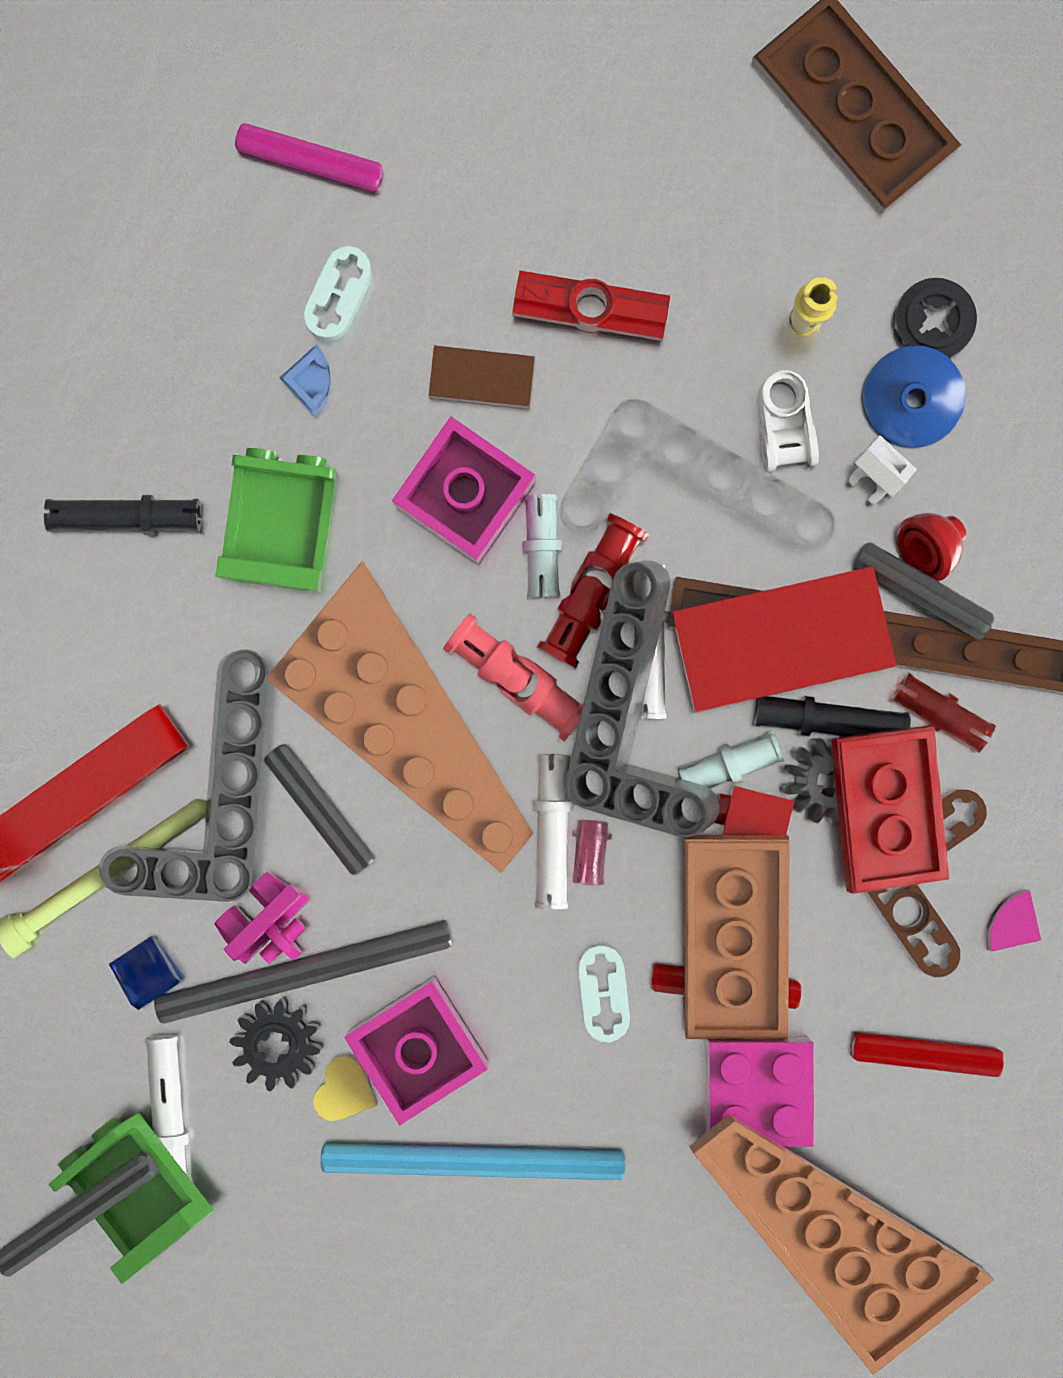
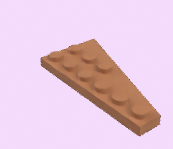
[268,561,534,873]
[689,1114,994,1375]

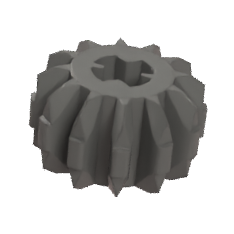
[783,738,839,824]

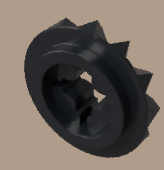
[895,278,977,357]

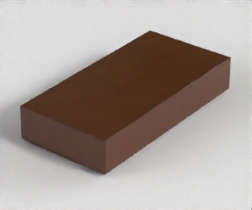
[428,345,535,409]

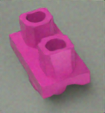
[214,872,311,964]

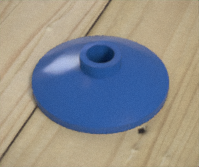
[863,345,966,447]

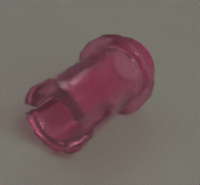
[572,820,612,885]

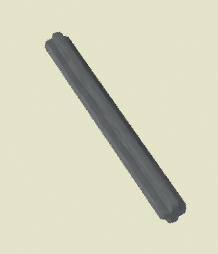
[154,921,452,1024]

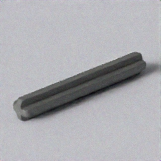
[0,1151,159,1277]

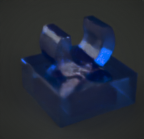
[109,936,181,1010]

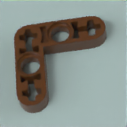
[865,789,987,977]

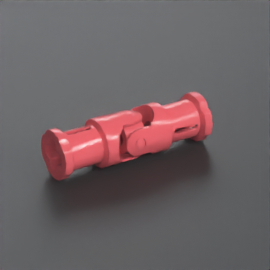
[443,613,584,742]

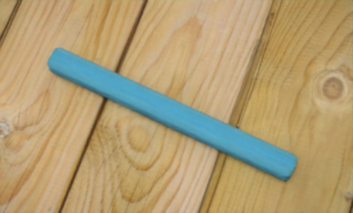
[320,1143,625,1180]

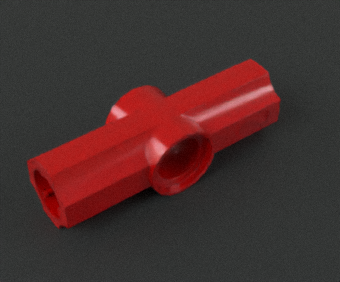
[512,270,670,341]

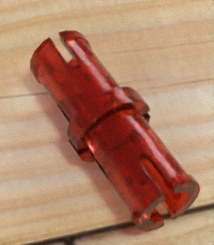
[891,672,996,753]

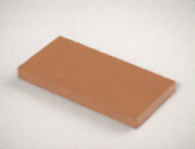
[685,835,789,1040]

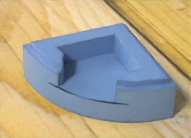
[279,344,331,417]

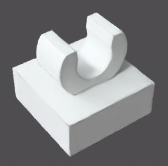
[849,435,917,504]

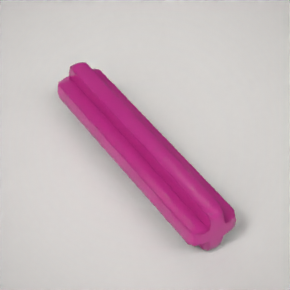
[235,123,383,191]

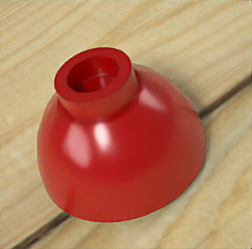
[898,513,967,581]

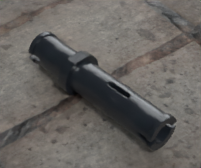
[44,495,201,535]
[753,696,911,737]

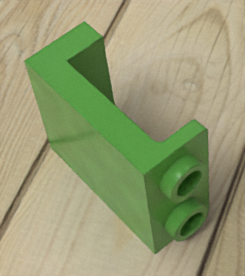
[215,448,338,593]
[48,1113,214,1284]

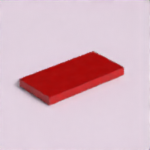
[672,566,896,712]

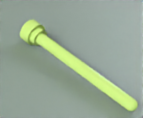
[0,799,207,959]

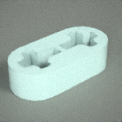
[304,246,372,341]
[578,944,630,1043]

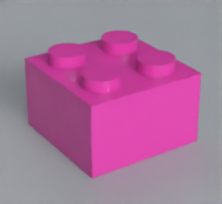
[392,416,536,564]
[344,977,489,1126]
[706,1036,814,1147]

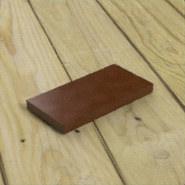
[752,0,961,213]

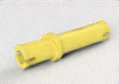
[789,277,838,336]

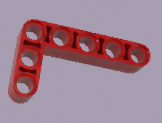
[0,704,190,882]

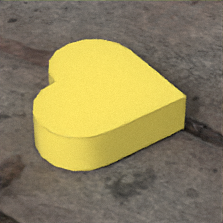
[313,1055,378,1122]

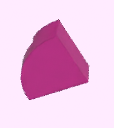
[987,890,1041,952]

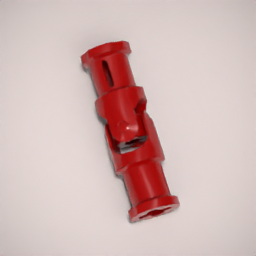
[536,513,649,669]

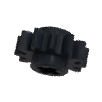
[229,998,322,1092]

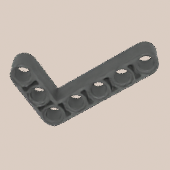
[566,560,720,837]
[98,649,268,902]

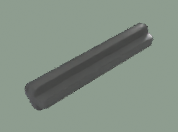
[854,542,995,640]
[264,744,373,875]

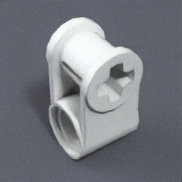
[758,370,819,472]

